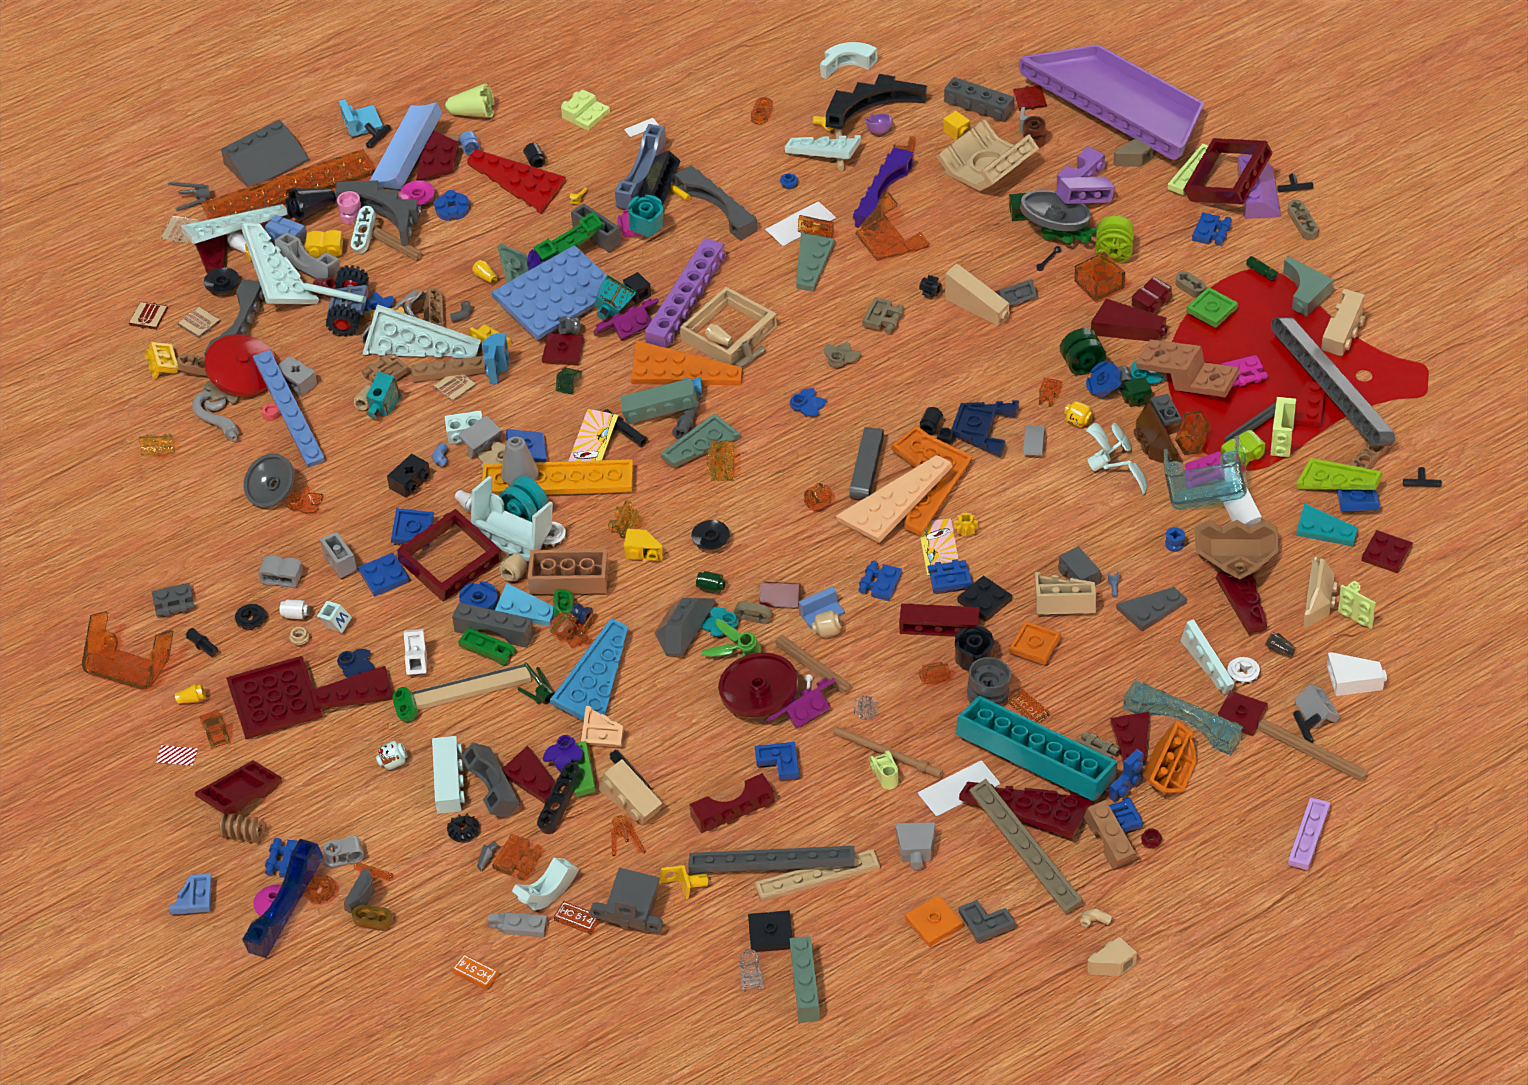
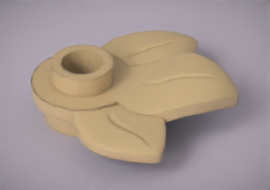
[478,441,506,468]

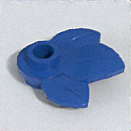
[364,292,394,311]
[790,388,827,416]

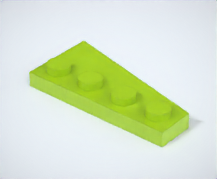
[1296,458,1383,490]

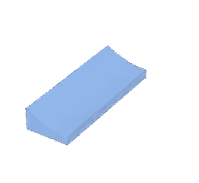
[370,102,442,190]

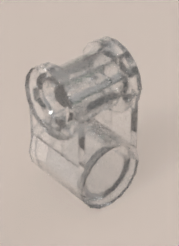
[740,949,763,992]

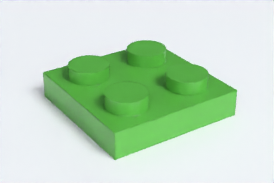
[1186,287,1238,328]

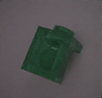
[556,367,582,394]

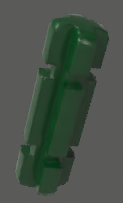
[1246,256,1278,281]

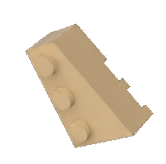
[1321,289,1365,356]
[1035,572,1096,615]
[599,760,662,825]

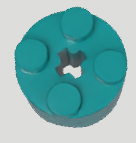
[628,195,664,237]

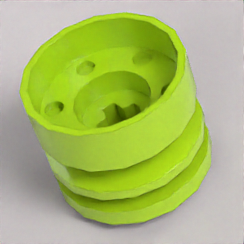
[1095,216,1134,263]

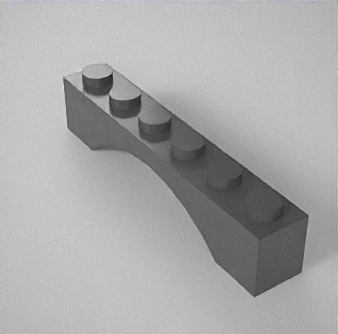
[675,165,757,241]
[204,279,265,356]

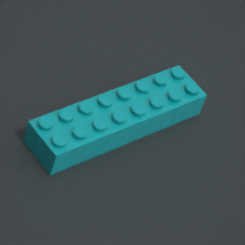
[956,696,1118,801]

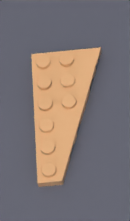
[836,455,952,543]

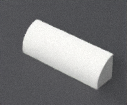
[1212,463,1262,527]

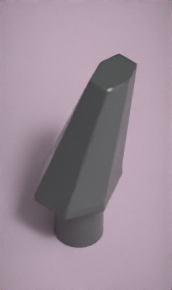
[477,841,499,871]

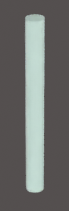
[303,283,366,303]

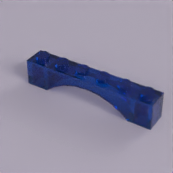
[242,839,324,958]

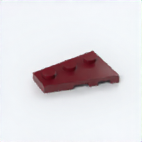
[1110,711,1150,766]
[502,745,555,804]

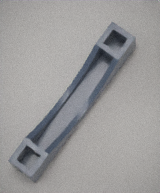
[615,124,666,209]

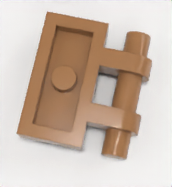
[362,353,409,383]

